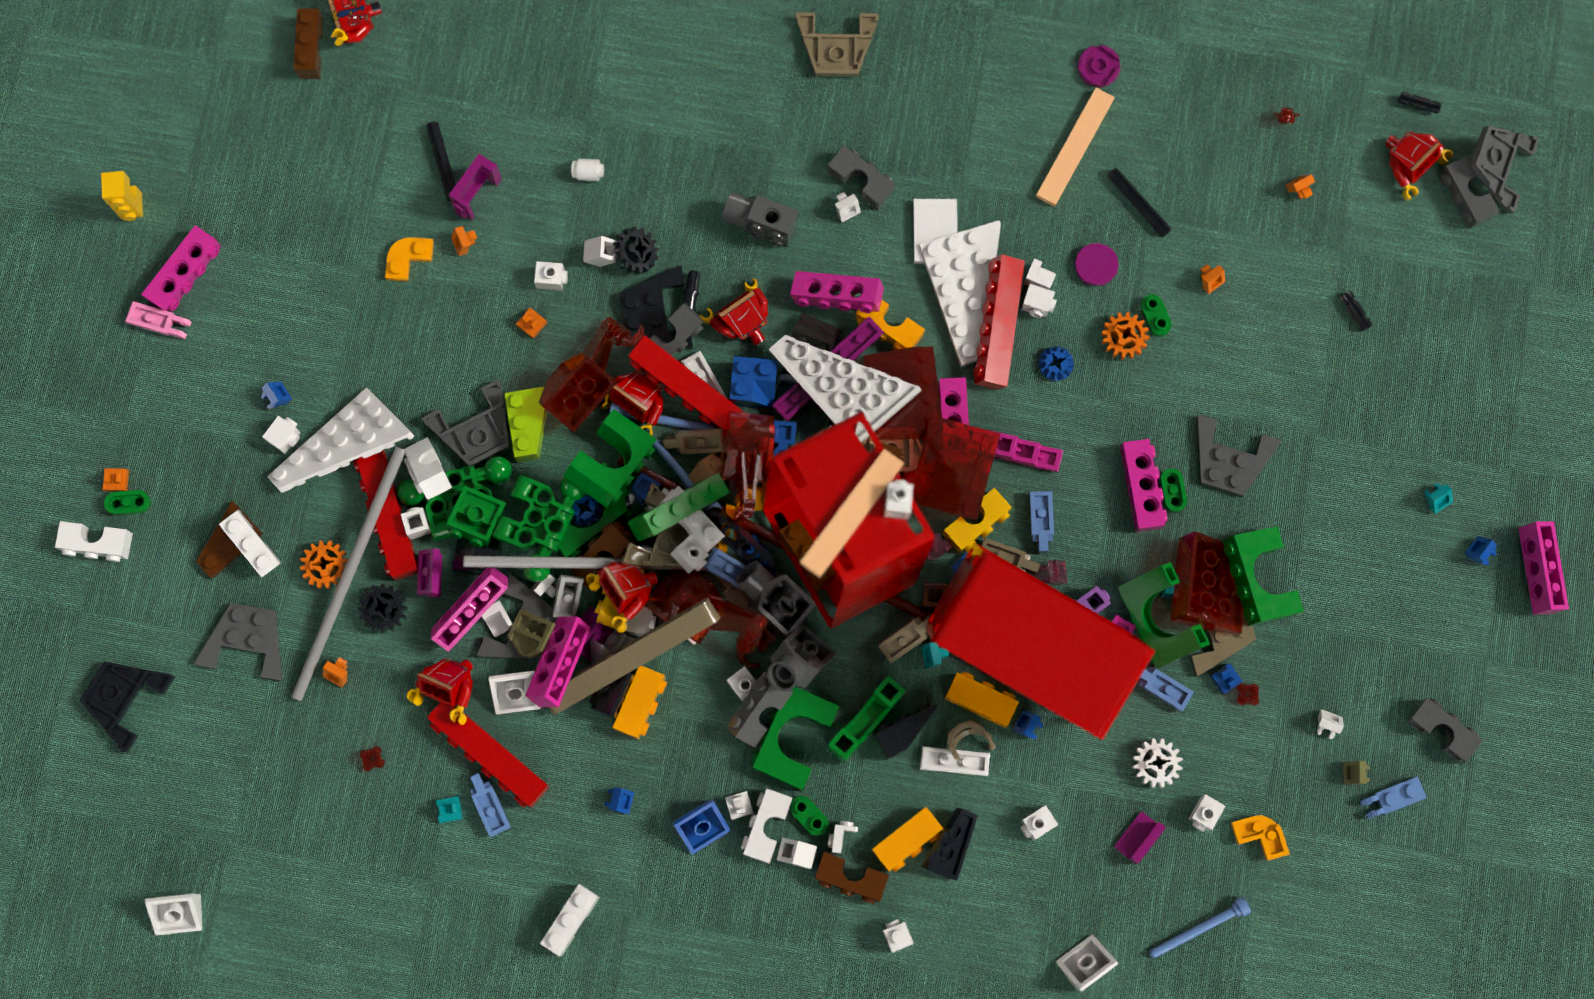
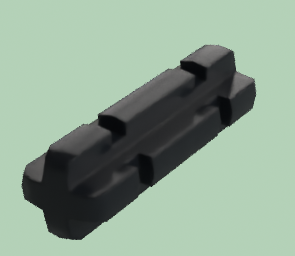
[1398,92,1441,114]
[1340,291,1373,331]

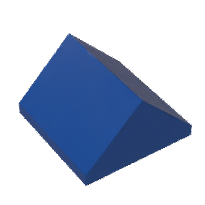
[673,799,731,854]

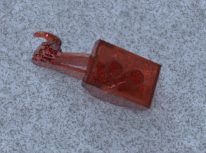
[538,317,644,432]
[721,411,775,538]
[645,570,768,669]

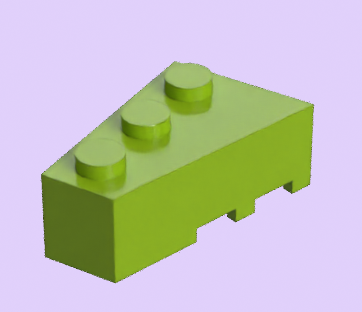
[505,386,551,463]

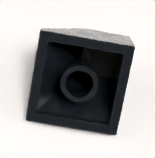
[452,537,503,575]
[589,673,634,720]

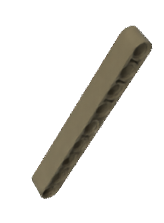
[548,598,721,715]

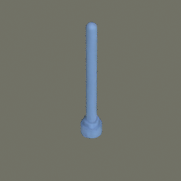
[610,402,715,430]
[653,437,723,520]
[1149,896,1251,958]

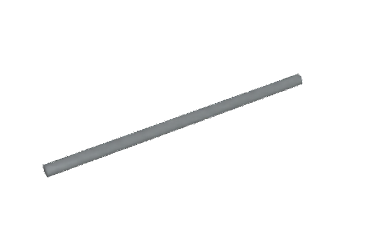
[291,447,406,701]
[463,556,707,570]

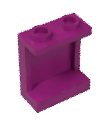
[449,154,502,220]

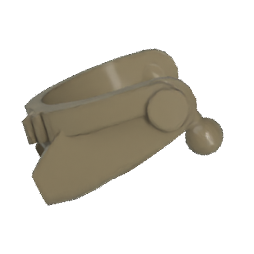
[947,719,996,760]

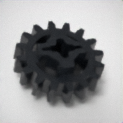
[613,226,659,275]
[358,584,408,634]

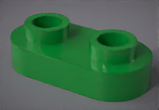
[1140,294,1172,337]
[1160,468,1187,513]
[104,490,151,515]
[790,796,829,836]

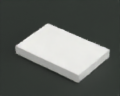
[913,199,957,264]

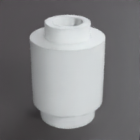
[571,159,604,181]

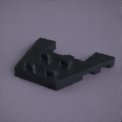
[620,265,693,349]
[80,661,175,754]

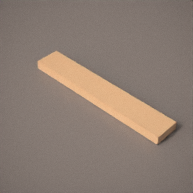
[1036,88,1115,207]
[800,449,904,578]

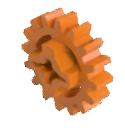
[1101,312,1150,360]
[300,540,348,589]

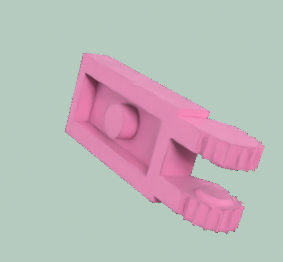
[125,301,191,339]

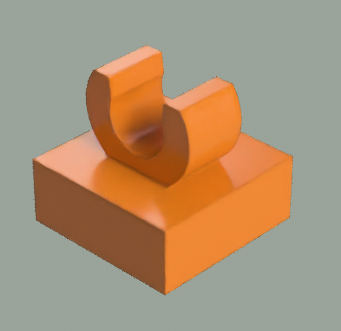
[1285,174,1315,199]
[451,226,477,256]
[1200,264,1225,294]
[516,307,547,339]
[103,468,129,492]
[323,657,348,688]

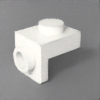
[828,821,858,854]

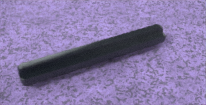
[426,121,456,202]
[1108,168,1171,237]

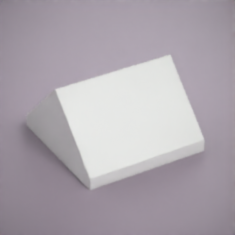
[489,671,541,715]
[145,894,202,935]
[1056,934,1118,992]

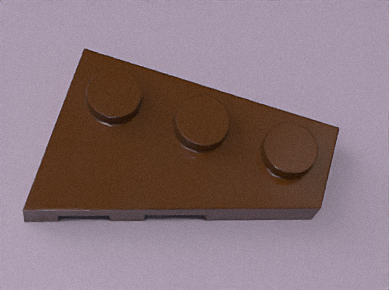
[196,501,263,579]

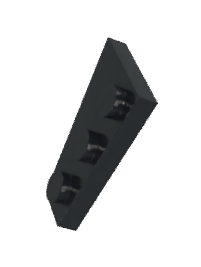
[921,808,978,881]

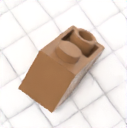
[688,447,739,484]

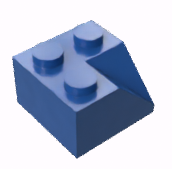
[730,356,778,409]

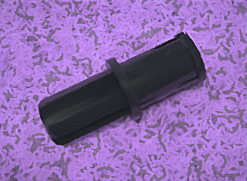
[683,270,701,311]

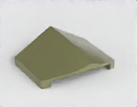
[507,608,555,658]

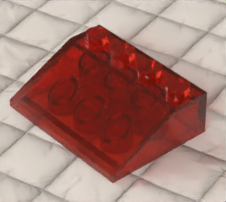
[863,347,944,440]
[912,415,1000,520]
[1170,531,1244,635]

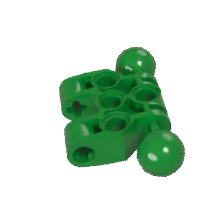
[397,456,512,542]
[491,475,586,582]

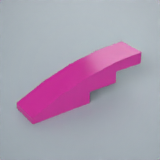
[970,428,1063,473]

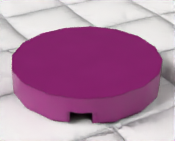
[1078,45,1121,88]
[1075,243,1119,286]

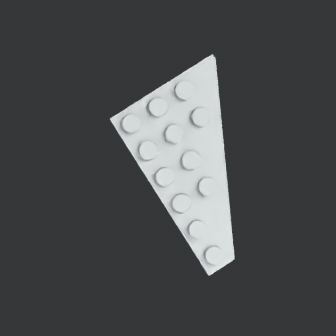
[920,220,1001,367]
[769,335,921,443]
[267,388,414,493]

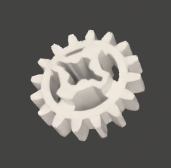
[1132,738,1183,788]

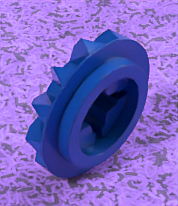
[1038,346,1074,381]
[571,493,602,526]

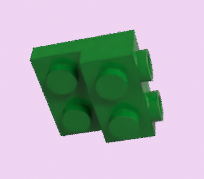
[446,486,506,548]

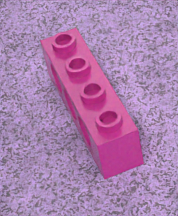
[141,225,221,312]
[790,271,884,313]
[934,378,971,470]
[1120,439,1167,533]
[1518,521,1569,615]
[431,567,508,652]
[525,616,591,707]

